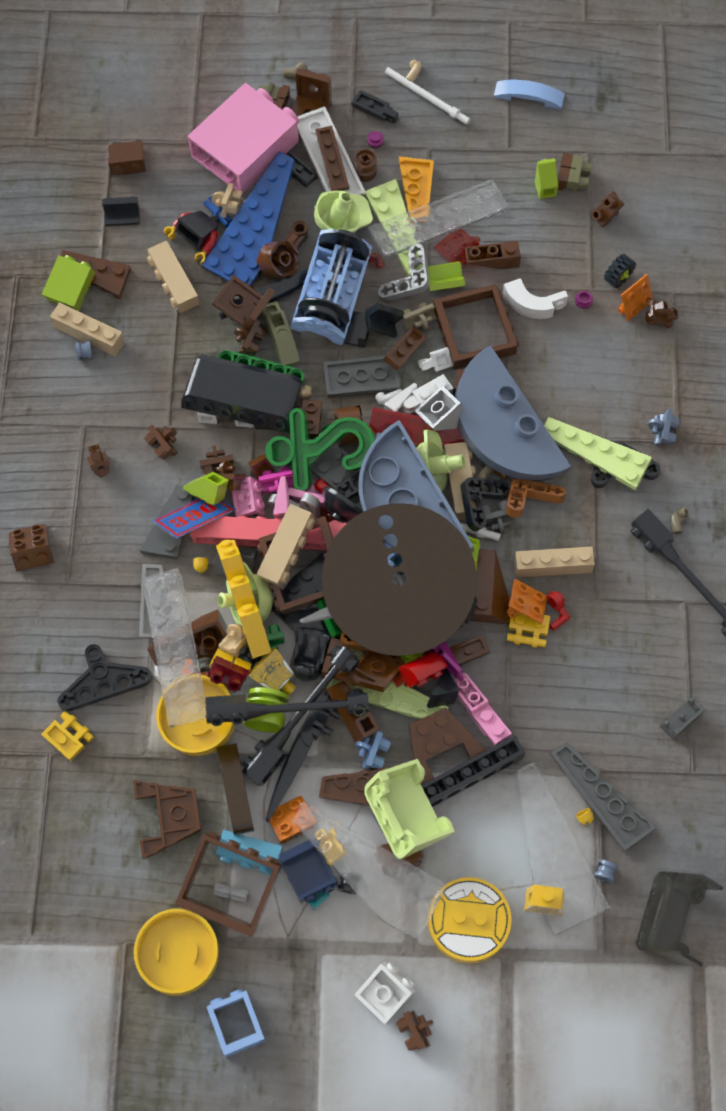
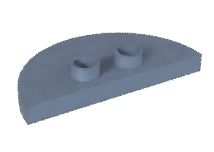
[455,345,571,480]
[359,420,474,552]

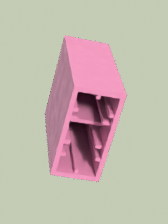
[187,83,299,194]

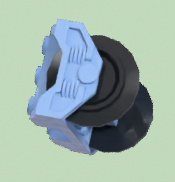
[290,229,372,345]

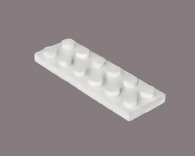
[297,107,366,197]

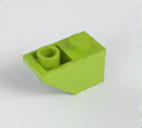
[535,159,558,199]
[183,472,229,505]

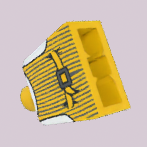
[248,647,296,695]
[524,885,565,916]

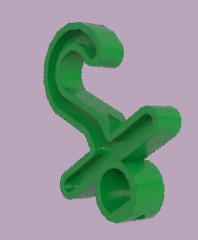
[265,408,376,492]

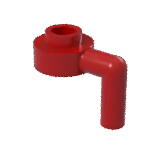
[546,591,570,631]

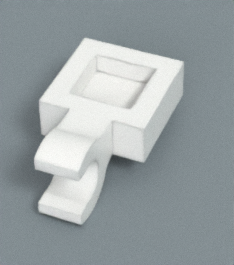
[418,347,453,371]

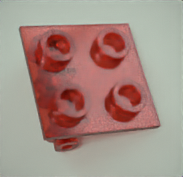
[433,226,480,268]

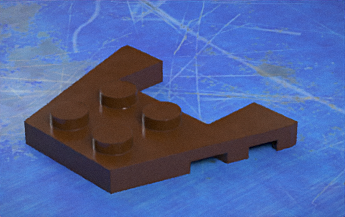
[323,651,405,692]
[409,707,486,785]
[133,780,201,859]

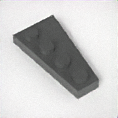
[140,485,194,560]

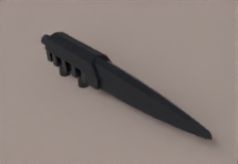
[219,269,308,321]
[266,691,340,822]

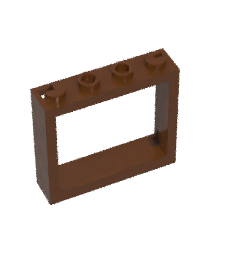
[433,284,519,370]
[257,516,334,614]
[175,831,282,937]

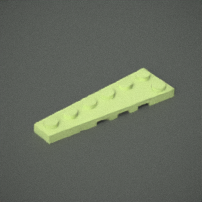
[365,179,423,277]
[544,417,652,490]
[325,679,449,720]

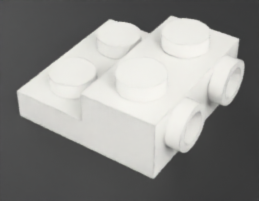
[354,962,416,1024]

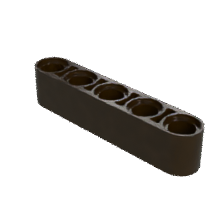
[217,743,254,836]

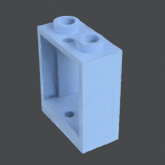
[207,989,265,1058]

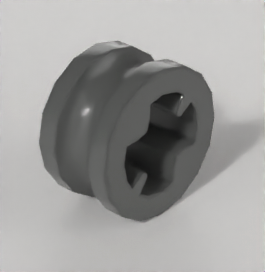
[195,658,212,673]

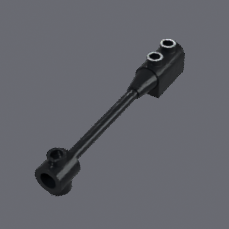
[630,508,726,636]
[242,644,360,786]
[205,688,369,726]

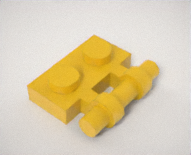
[507,613,550,648]
[41,711,94,762]

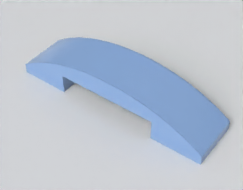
[494,80,565,109]

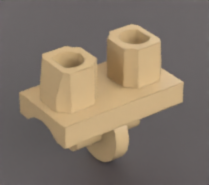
[212,183,243,218]
[219,624,248,659]

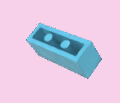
[216,830,283,875]

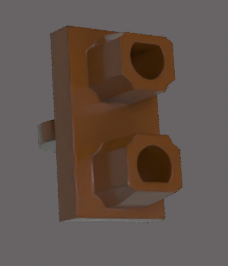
[591,191,625,227]
[645,299,678,329]
[234,320,267,355]
[144,424,178,459]
[87,444,110,477]
[199,446,234,475]
[217,461,246,491]
[396,1011,434,1051]

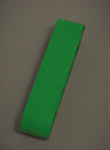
[218,350,305,386]

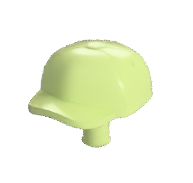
[314,191,373,233]
[416,430,466,491]
[217,562,274,626]

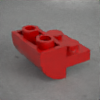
[393,651,448,688]

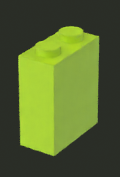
[41,255,95,312]

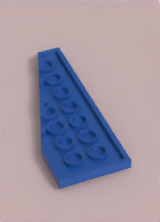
[202,151,295,287]

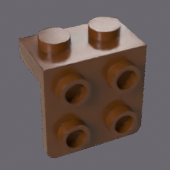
[108,141,146,176]
[9,524,54,572]

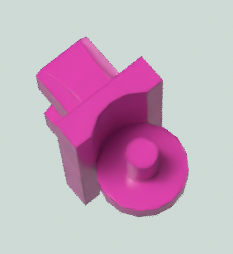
[259,466,294,494]

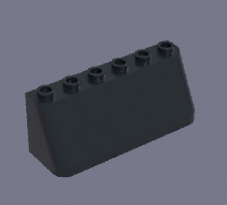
[181,355,303,433]

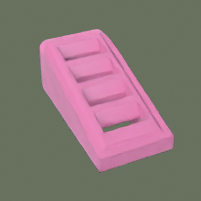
[274,476,290,518]

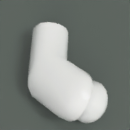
[375,389,402,405]

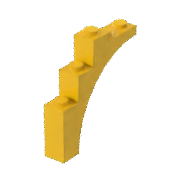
[216,540,271,658]

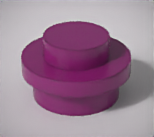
[367,131,384,148]
[575,291,593,309]

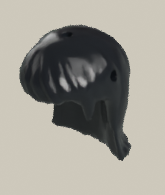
[290,627,331,682]

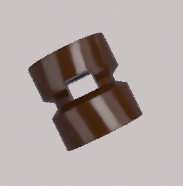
[354,149,377,182]

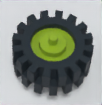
[604,253,636,289]

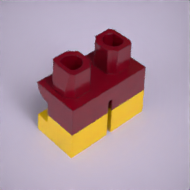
[207,649,252,692]

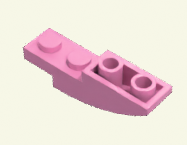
[454,673,512,746]

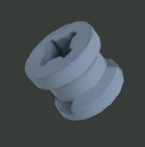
[75,341,93,361]
[594,860,619,883]

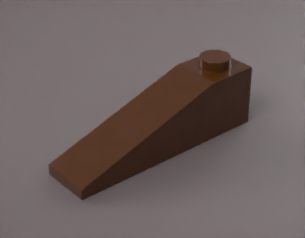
[471,549,510,625]
[147,609,228,666]

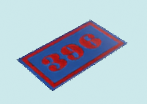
[152,498,236,539]

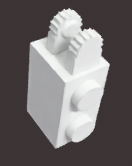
[403,374,453,414]

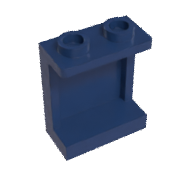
[278,837,338,904]

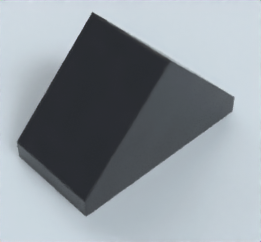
[426,668,460,708]

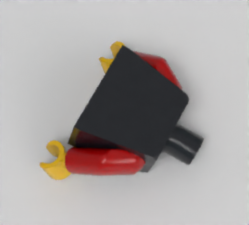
[164,210,219,266]

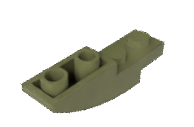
[261,301,300,366]

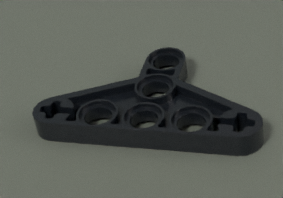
[58,644,152,712]

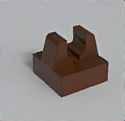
[249,454,273,480]

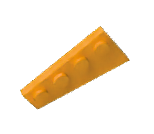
[399,157,434,224]

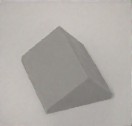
[414,386,462,431]

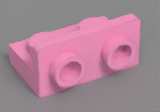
[232,476,265,517]

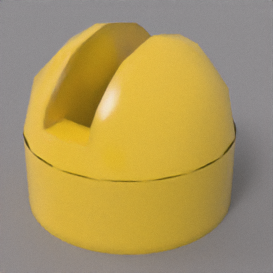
[193,557,209,573]
[576,808,594,826]

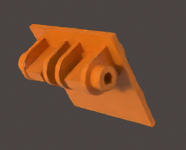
[617,274,653,322]
[507,579,547,624]
[265,795,317,844]

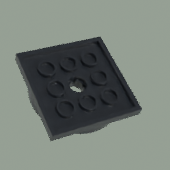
[271,553,340,652]

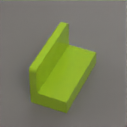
[428,262,465,291]

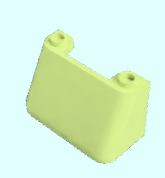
[364,759,455,859]

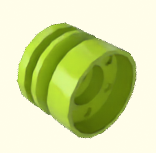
[243,687,289,733]

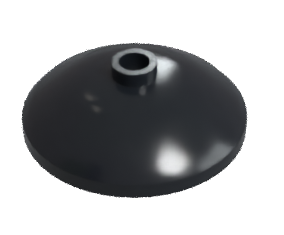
[322,486,363,523]

